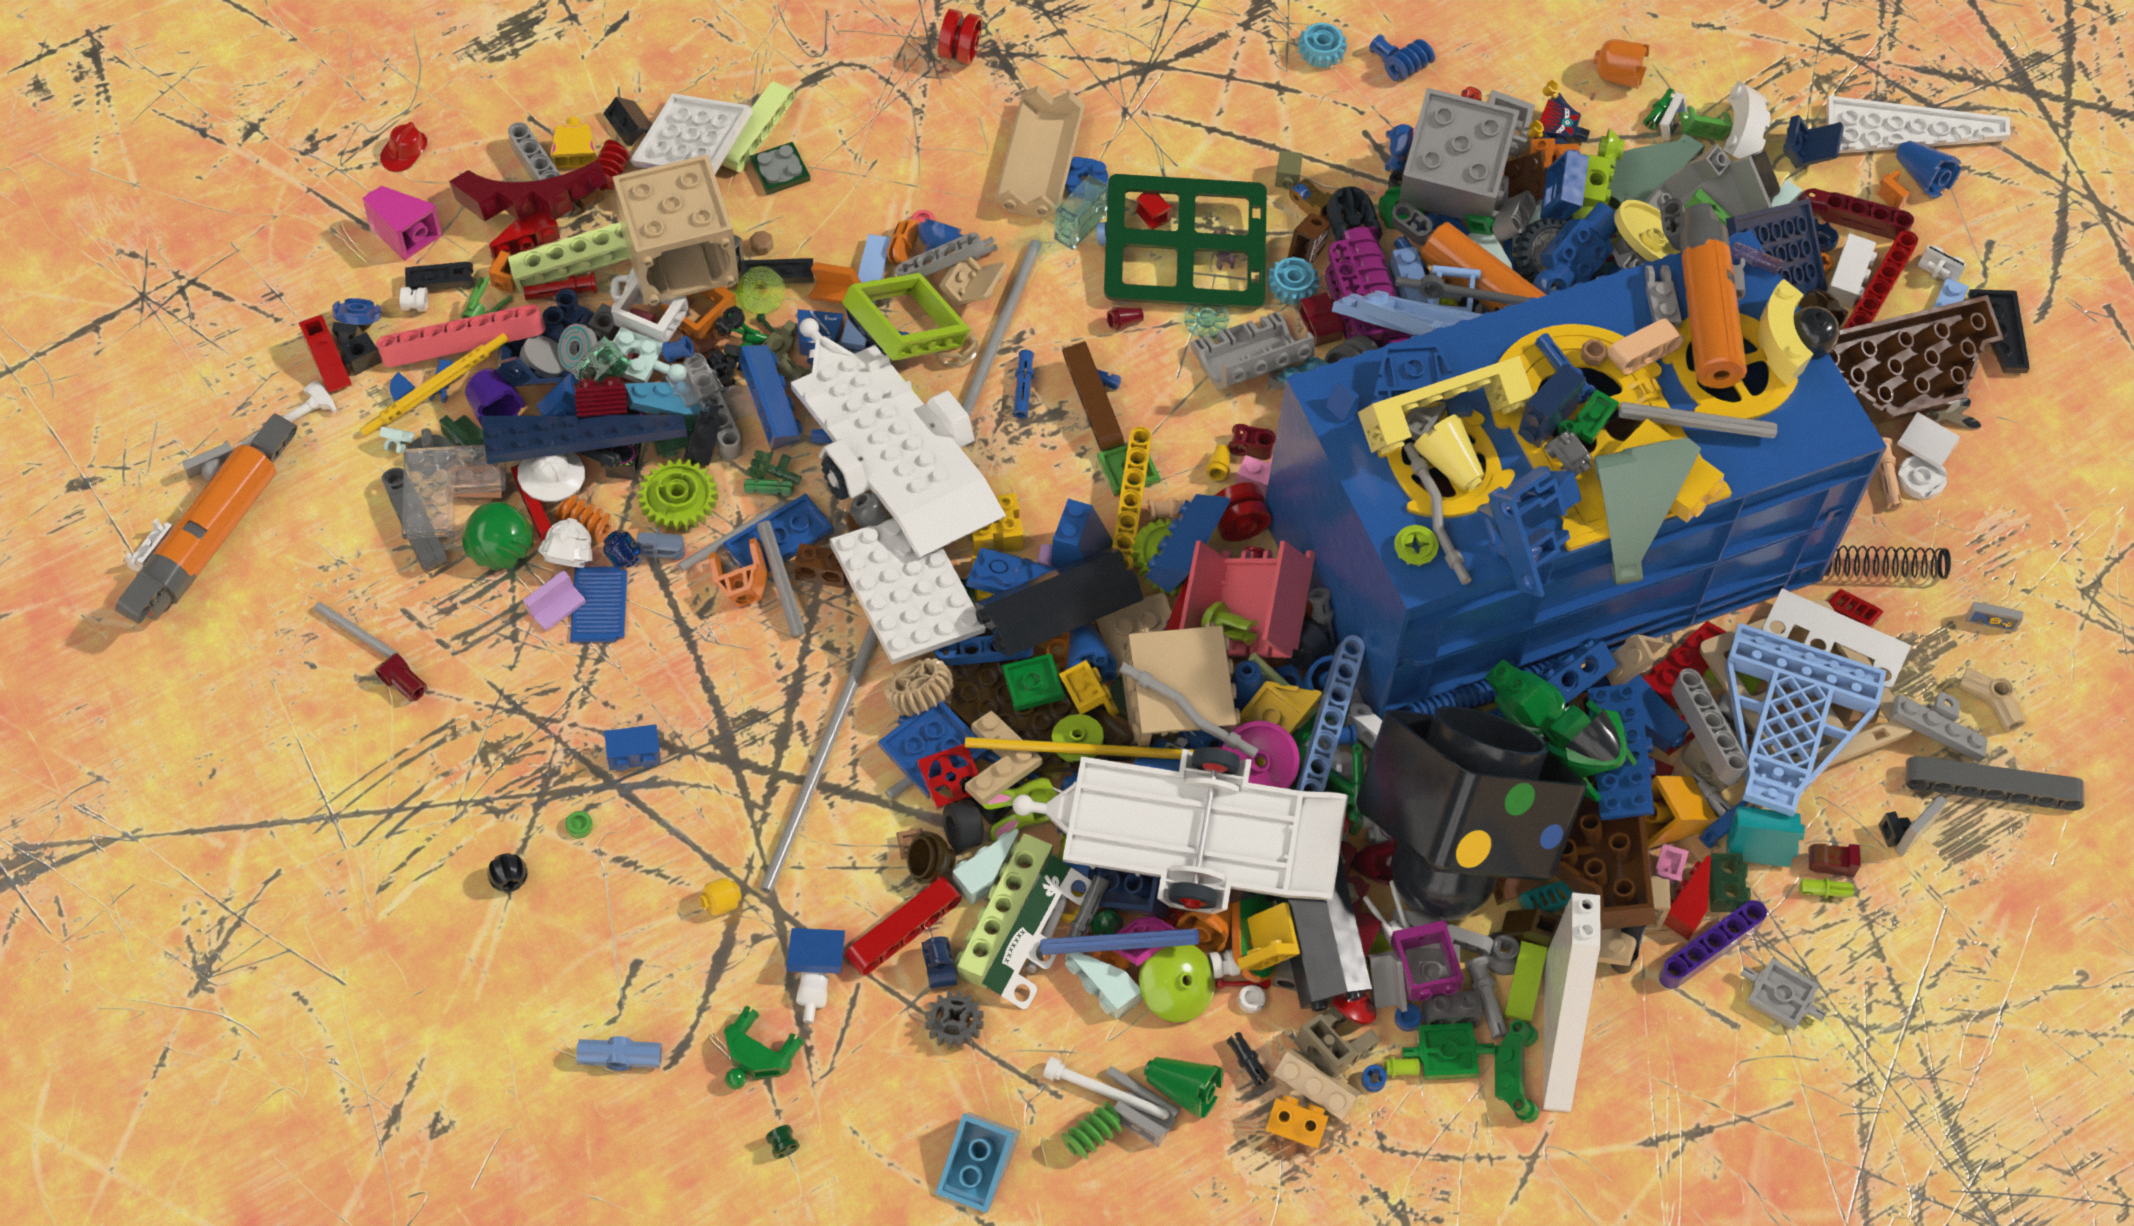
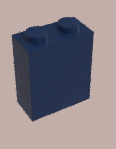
[1518,364,1586,448]

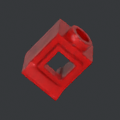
[1136,193,1172,230]

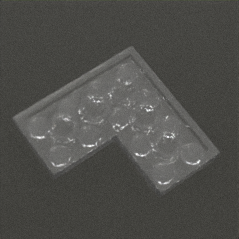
[402,445,506,539]

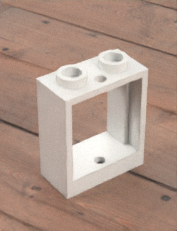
[611,276,689,343]

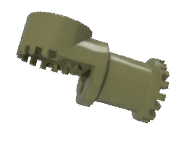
[776,353,812,384]

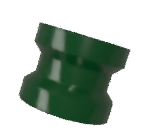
[766,1125,800,1159]

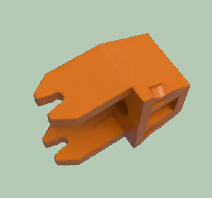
[709,538,768,607]

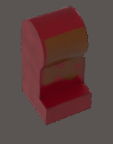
[1808,844,1861,877]

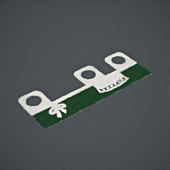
[982,855,1092,1009]

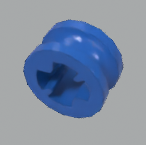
[1361,1065,1387,1093]

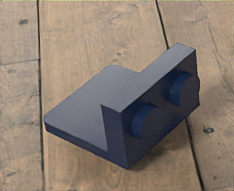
[1783,115,1844,168]

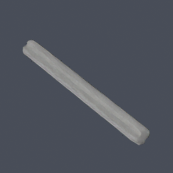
[1618,402,1777,438]

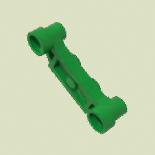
[1495,1019,1539,1124]

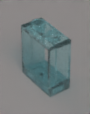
[1054,175,1108,250]

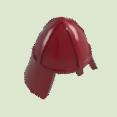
[1353,838,1396,886]

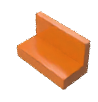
[809,262,861,304]

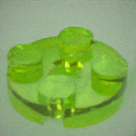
[737,266,785,315]

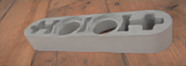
[895,233,984,277]
[1390,909,1494,955]

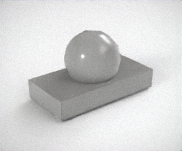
[182,442,233,481]

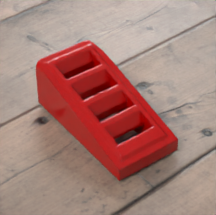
[1828,589,1884,628]

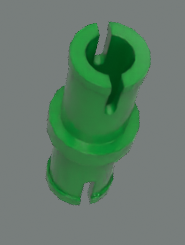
[1643,88,1678,130]

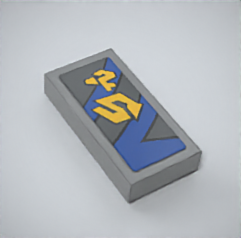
[1966,602,2023,631]

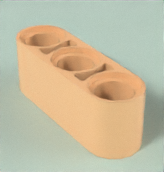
[1607,318,1684,375]

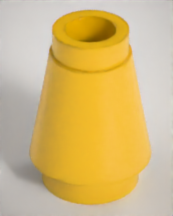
[1206,444,1230,481]

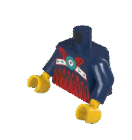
[1528,79,1591,144]

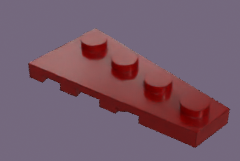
[1643,621,1727,711]

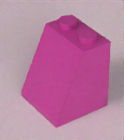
[362,185,442,261]

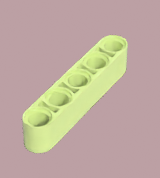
[721,81,795,173]

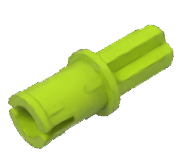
[1799,878,1854,899]

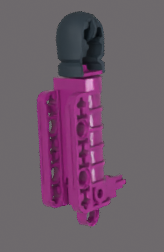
[1325,186,1414,348]

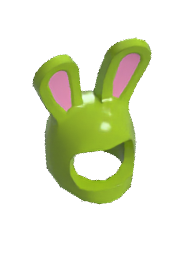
[983,778,1058,843]

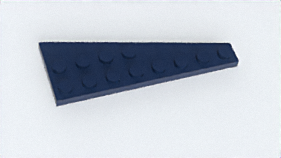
[481,415,687,465]

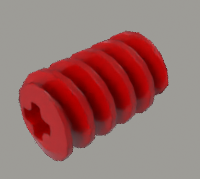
[597,139,630,191]

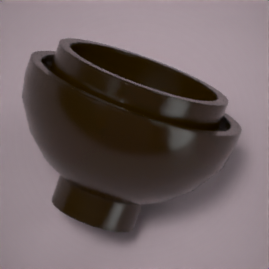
[907,831,956,884]

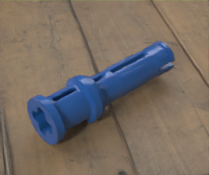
[1535,333,1596,404]

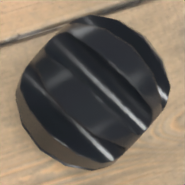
[487,853,528,893]

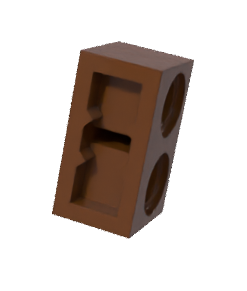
[794,543,847,588]

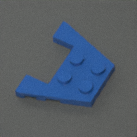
[1372,342,1473,417]

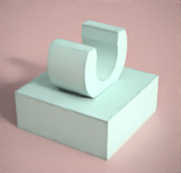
[380,427,415,453]

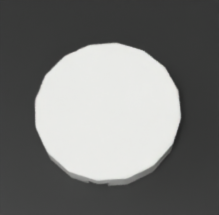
[1897,455,1947,500]

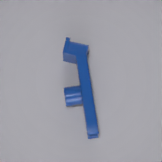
[1698,800,1755,849]

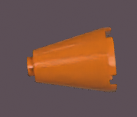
[1177,902,1232,952]

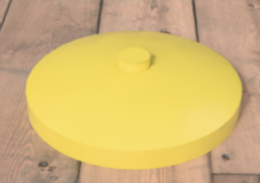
[1614,200,1681,262]

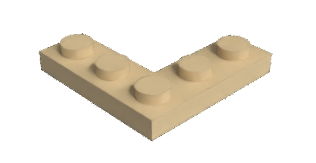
[965,711,1042,806]

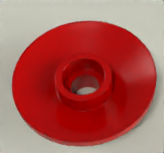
[1333,993,1377,1025]

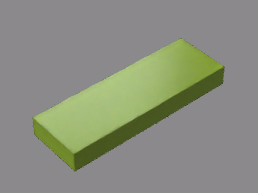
[1504,941,1548,1023]

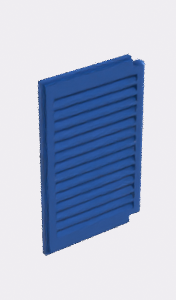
[570,567,627,643]

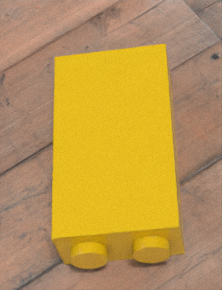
[1613,418,1724,523]

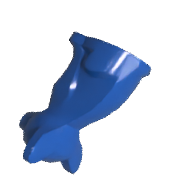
[1384,124,1414,171]

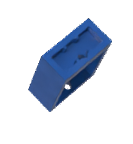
[1540,150,1589,221]

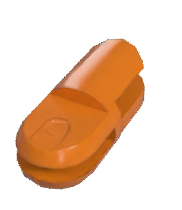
[887,219,920,265]

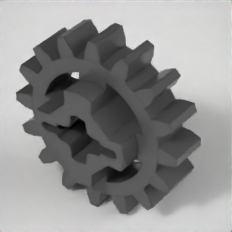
[925,991,984,1050]

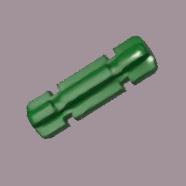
[744,478,793,495]

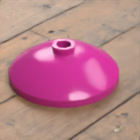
[1222,721,1300,789]

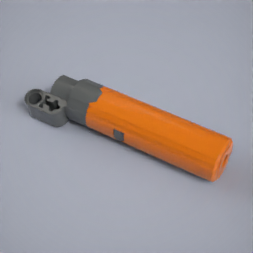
[1660,198,1747,388]

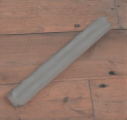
[757,521,805,637]

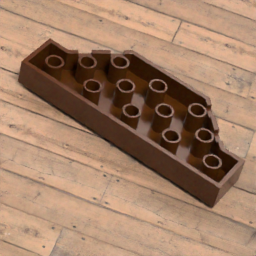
[1829,295,2004,425]
[1555,692,1657,930]

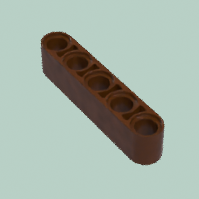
[1062,341,1125,452]

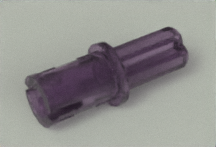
[1731,242,1783,275]

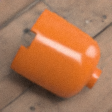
[1593,39,1650,89]

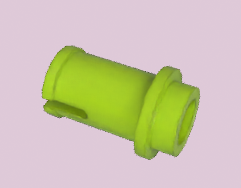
[1384,1056,1420,1078]

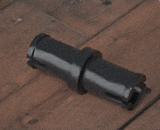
[1226,1032,1270,1086]

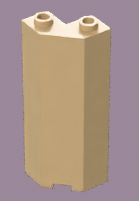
[994,85,1085,219]

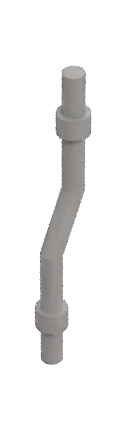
[1404,442,1471,585]
[1119,662,1258,758]

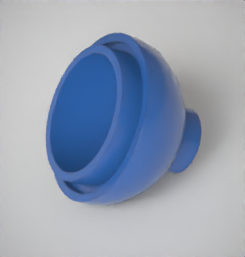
[918,218,964,252]

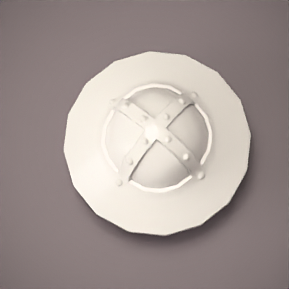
[518,452,585,502]

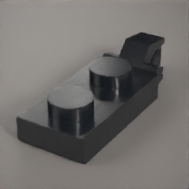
[684,398,721,466]

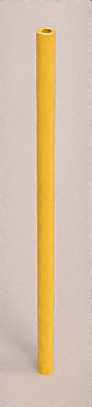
[965,737,1194,760]

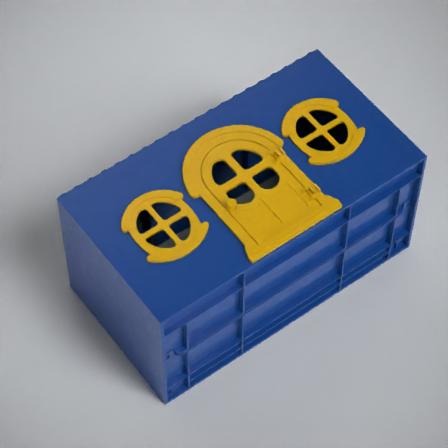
[1265,230,1887,720]

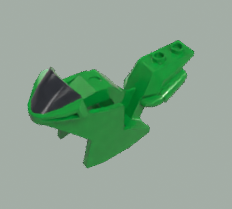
[1485,659,1637,802]

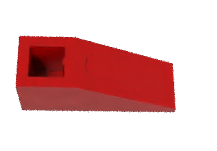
[489,210,560,260]
[299,314,352,394]
[1663,855,1711,940]

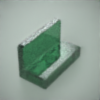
[439,415,486,464]

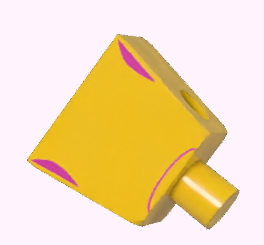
[551,116,597,169]

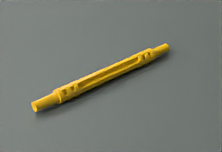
[360,333,509,437]

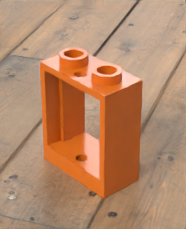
[661,286,737,341]

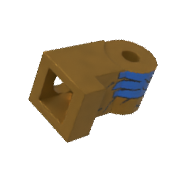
[1289,179,1332,217]

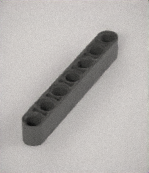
[1906,756,2085,811]

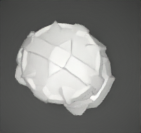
[538,518,593,568]

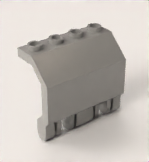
[1190,311,1314,390]

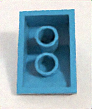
[935,1112,1021,1213]

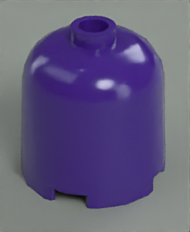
[465,368,525,426]

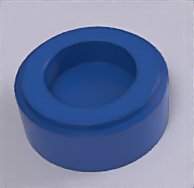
[1394,1003,1422,1032]

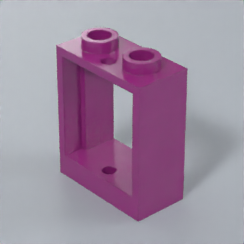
[1390,920,1464,1001]

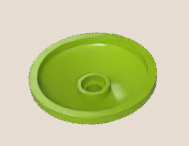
[1139,945,1215,1023]

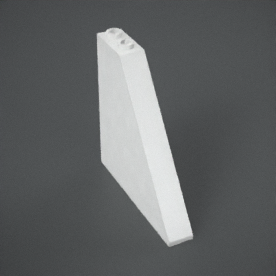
[1543,893,1600,1113]

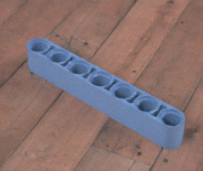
[1295,635,1365,792]

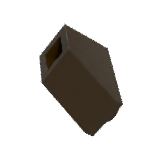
[1499,908,1562,952]

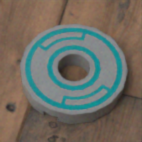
[558,324,598,373]

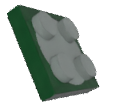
[750,141,810,195]

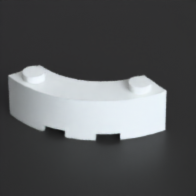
[1723,80,1770,159]

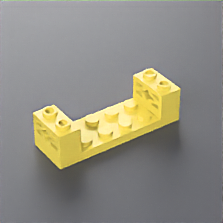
[1358,356,1533,455]

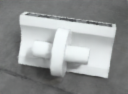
[1917,245,1967,282]

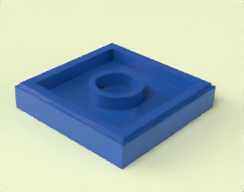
[787,928,845,974]

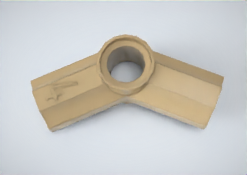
[1958,667,2026,732]

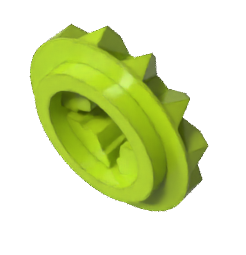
[1394,525,1438,567]

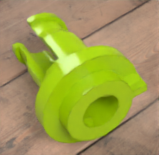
[1201,601,1258,645]

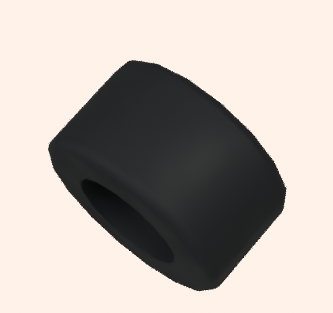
[942,800,984,851]

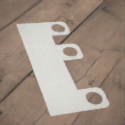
[1763,588,1911,687]

